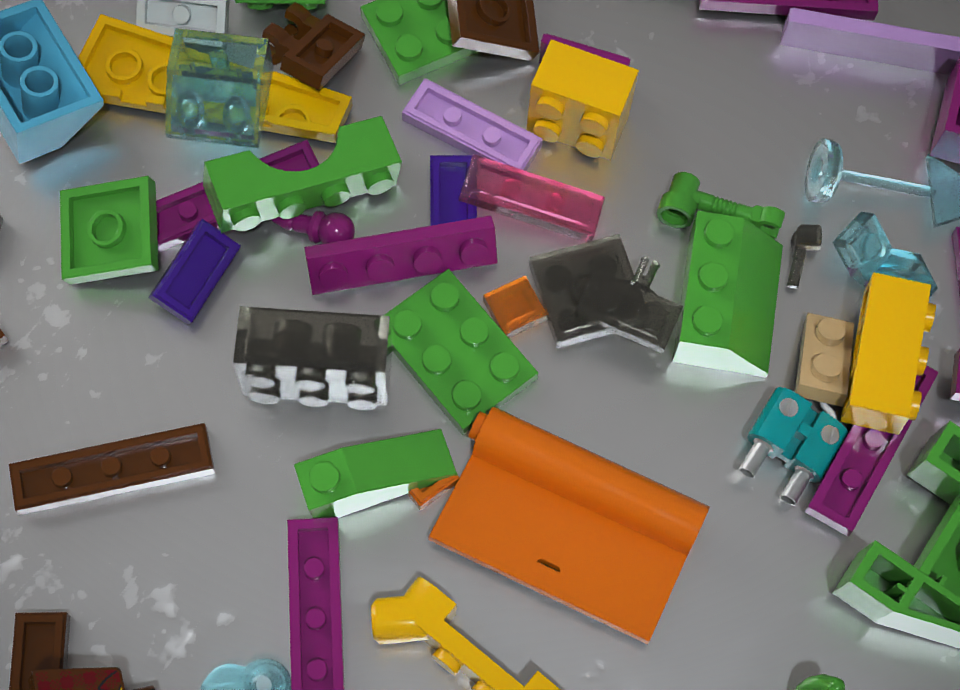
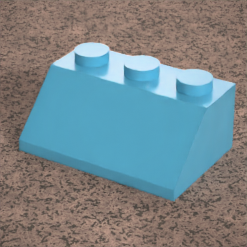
[0,0,104,164]

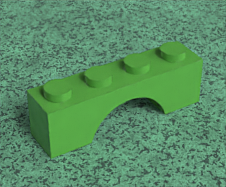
[203,116,402,233]

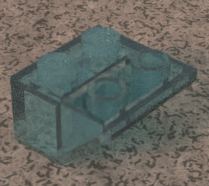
[165,28,274,148]

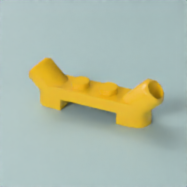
[371,577,561,690]

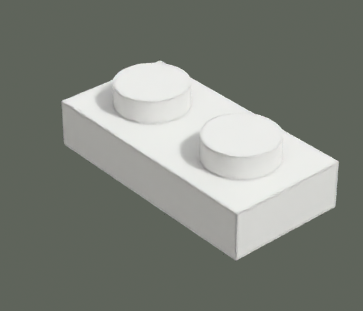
[136,0,230,43]

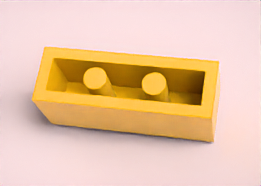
[841,272,936,435]

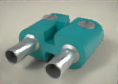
[739,387,848,505]

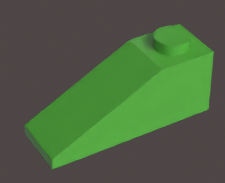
[294,429,457,518]

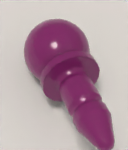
[271,211,355,244]

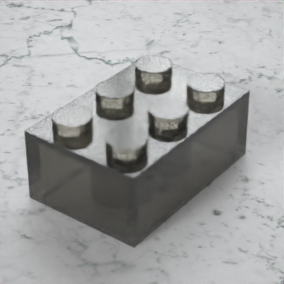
[233,306,392,410]

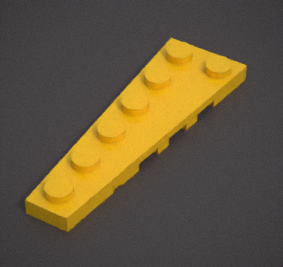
[78,14,353,143]

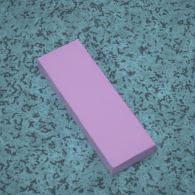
[402,78,543,181]

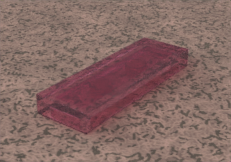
[459,154,605,243]

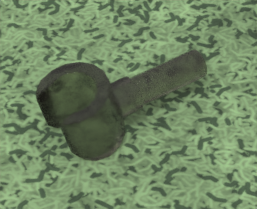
[787,224,822,289]

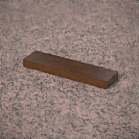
[9,423,215,515]

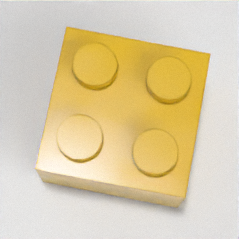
[526,39,639,160]

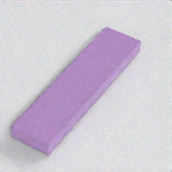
[780,8,960,75]

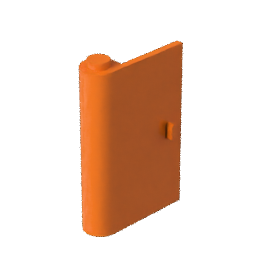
[428,407,710,645]

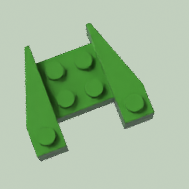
[833,421,960,649]

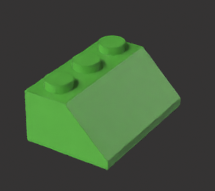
[672,210,783,377]

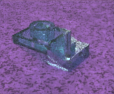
[832,211,938,298]

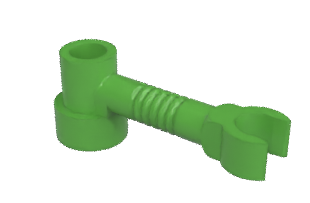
[656,172,785,239]

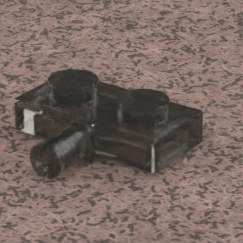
[575,257,683,354]

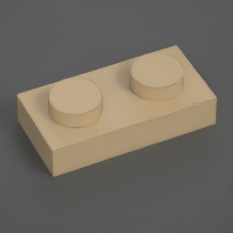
[795,313,855,407]

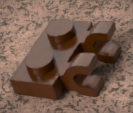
[257,2,366,91]

